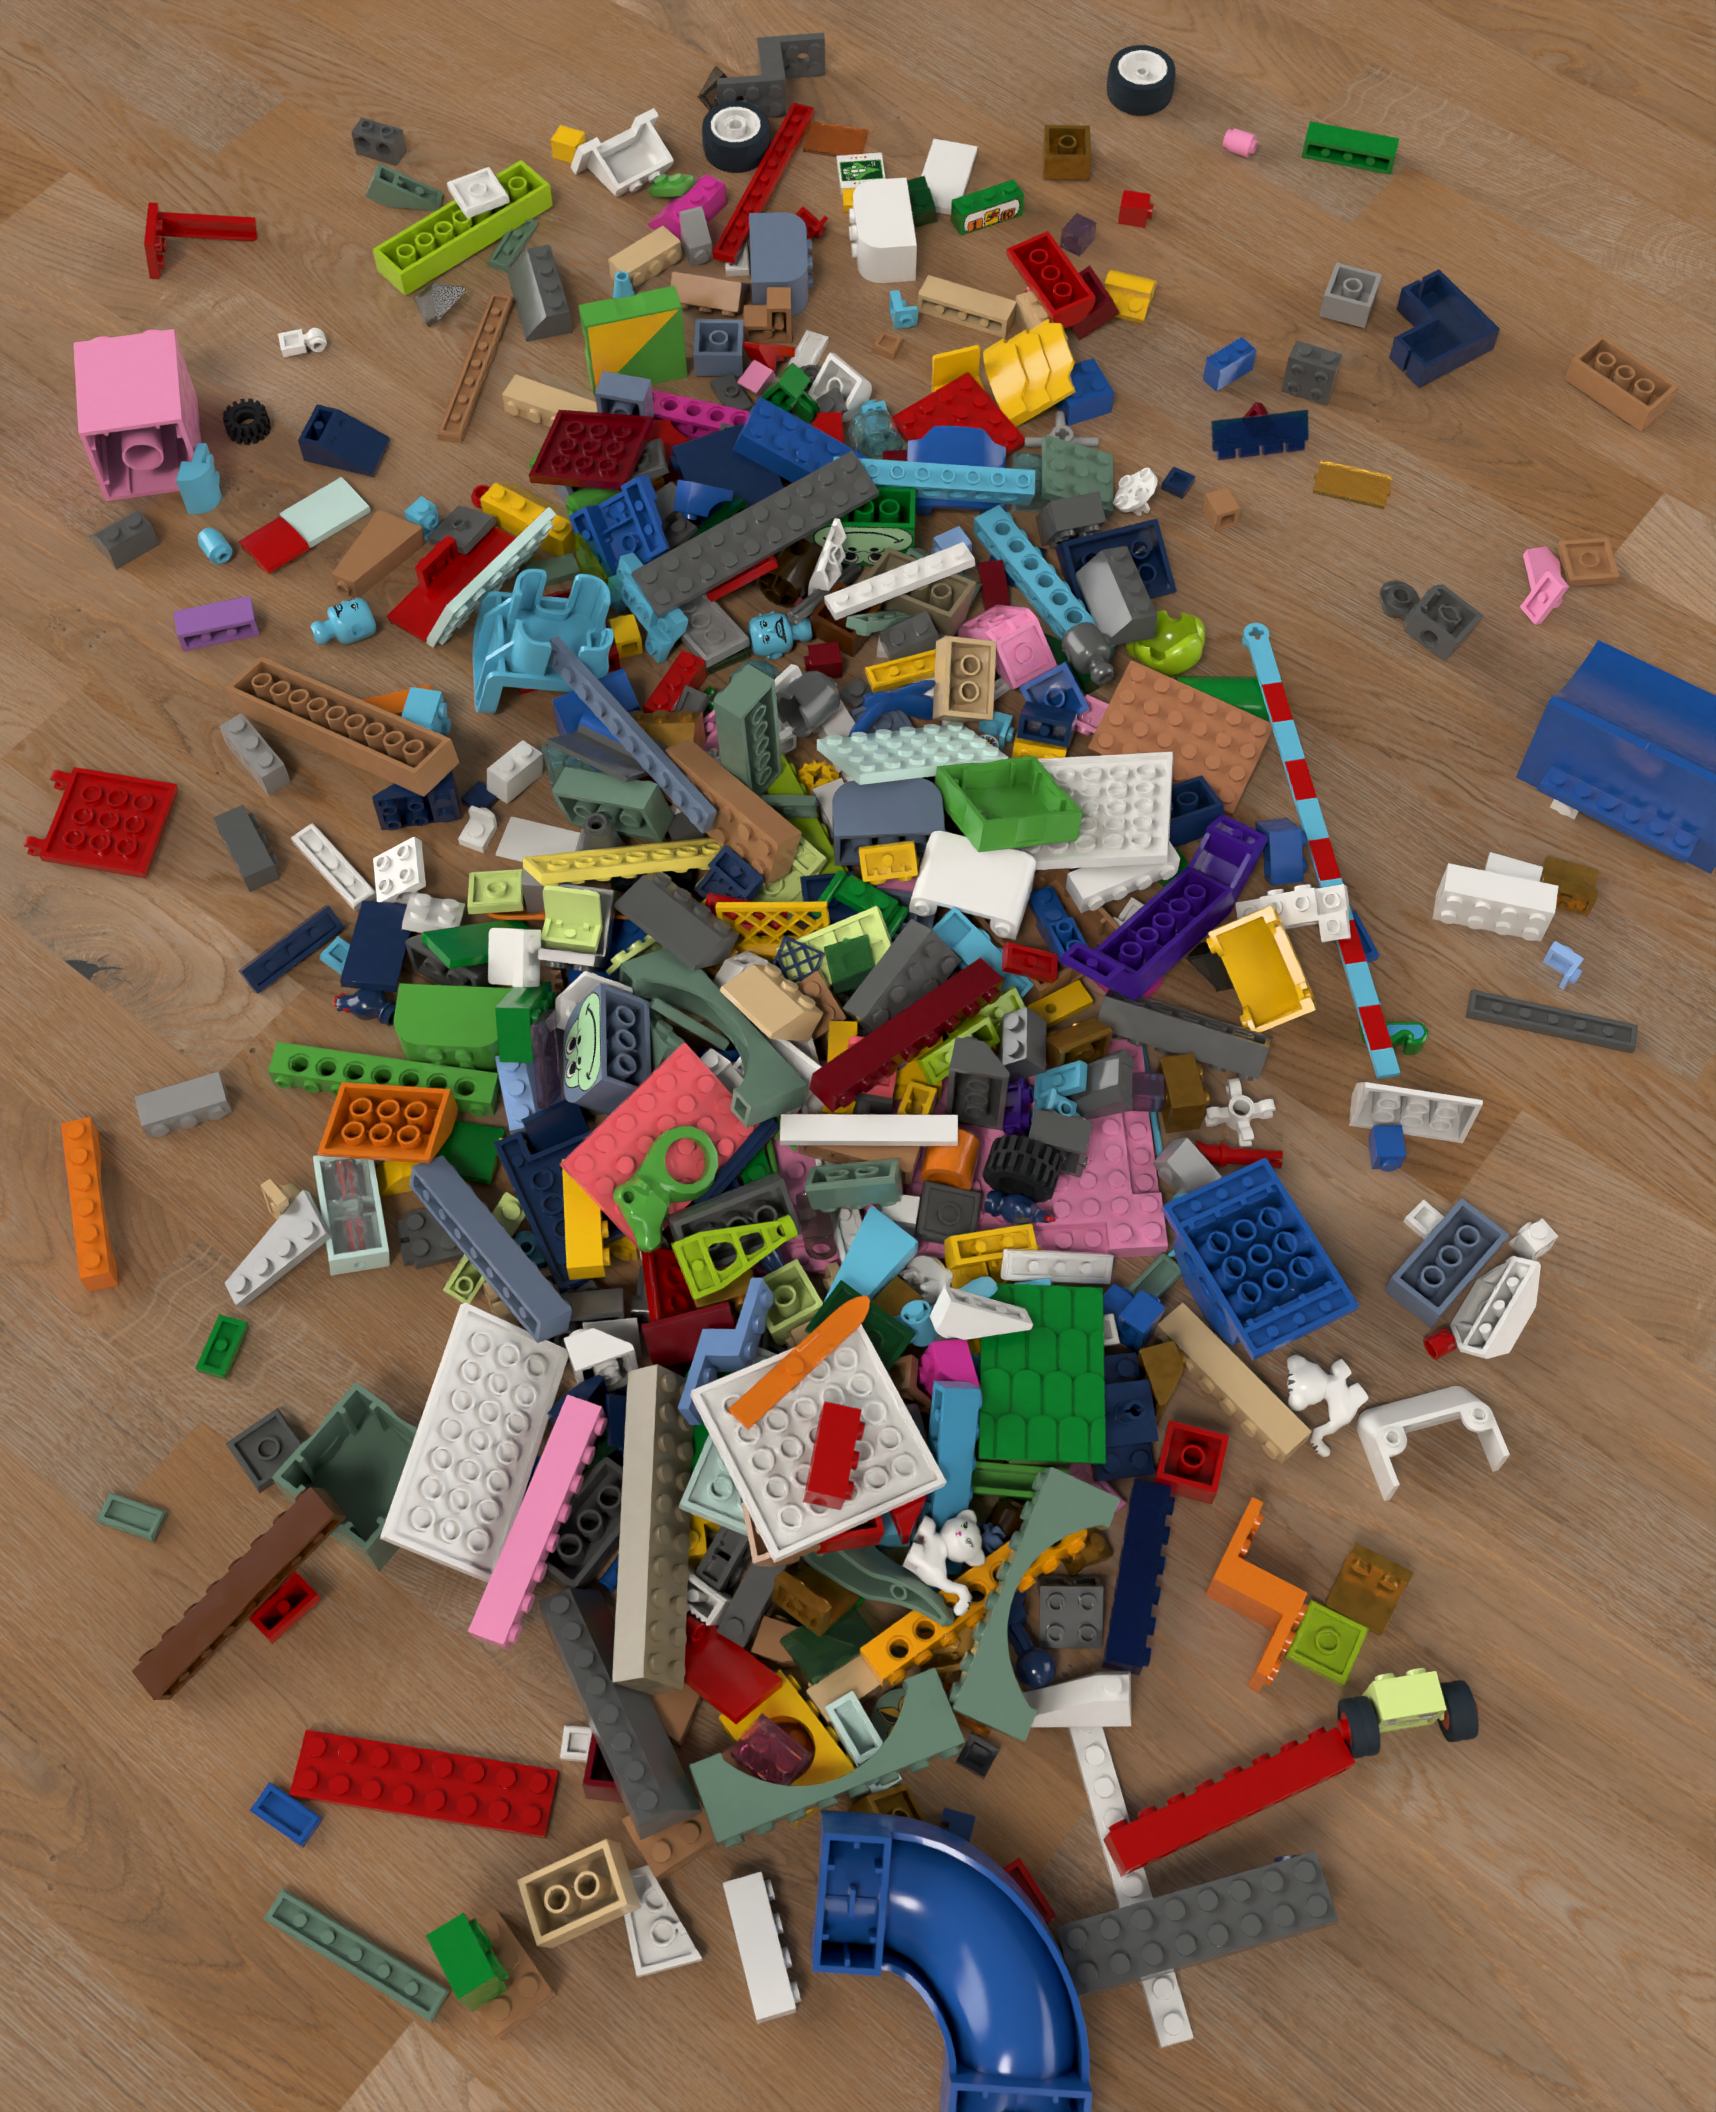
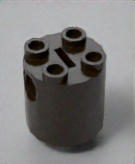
[756,538,823,608]

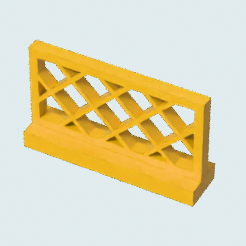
[715,902,830,963]

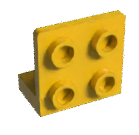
[931,345,986,393]
[859,841,920,885]

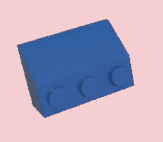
[552,668,640,736]

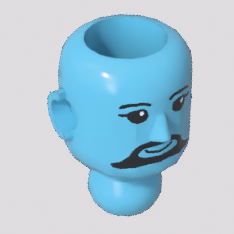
[310,598,377,645]
[748,611,812,660]

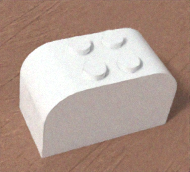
[849,178,917,283]

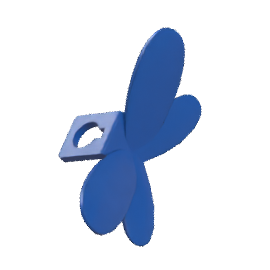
[848,680,936,737]

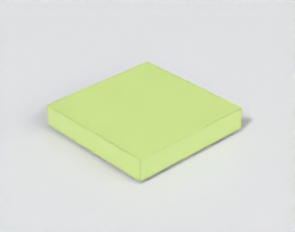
[467,869,524,914]

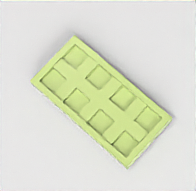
[775,906,892,987]

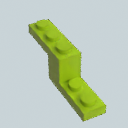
[916,987,1026,1085]

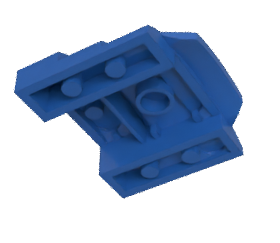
[907,426,1007,515]
[568,475,670,584]

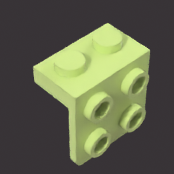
[541,886,603,954]

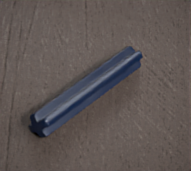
[694,1118,779,1204]

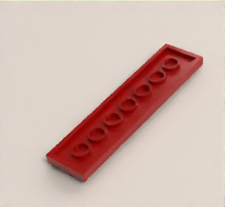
[289,1730,559,1839]

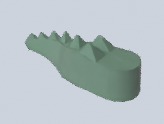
[802,1546,955,1627]

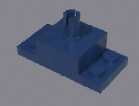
[1091,1352,1159,1482]

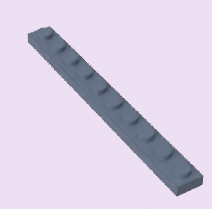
[548,636,717,834]

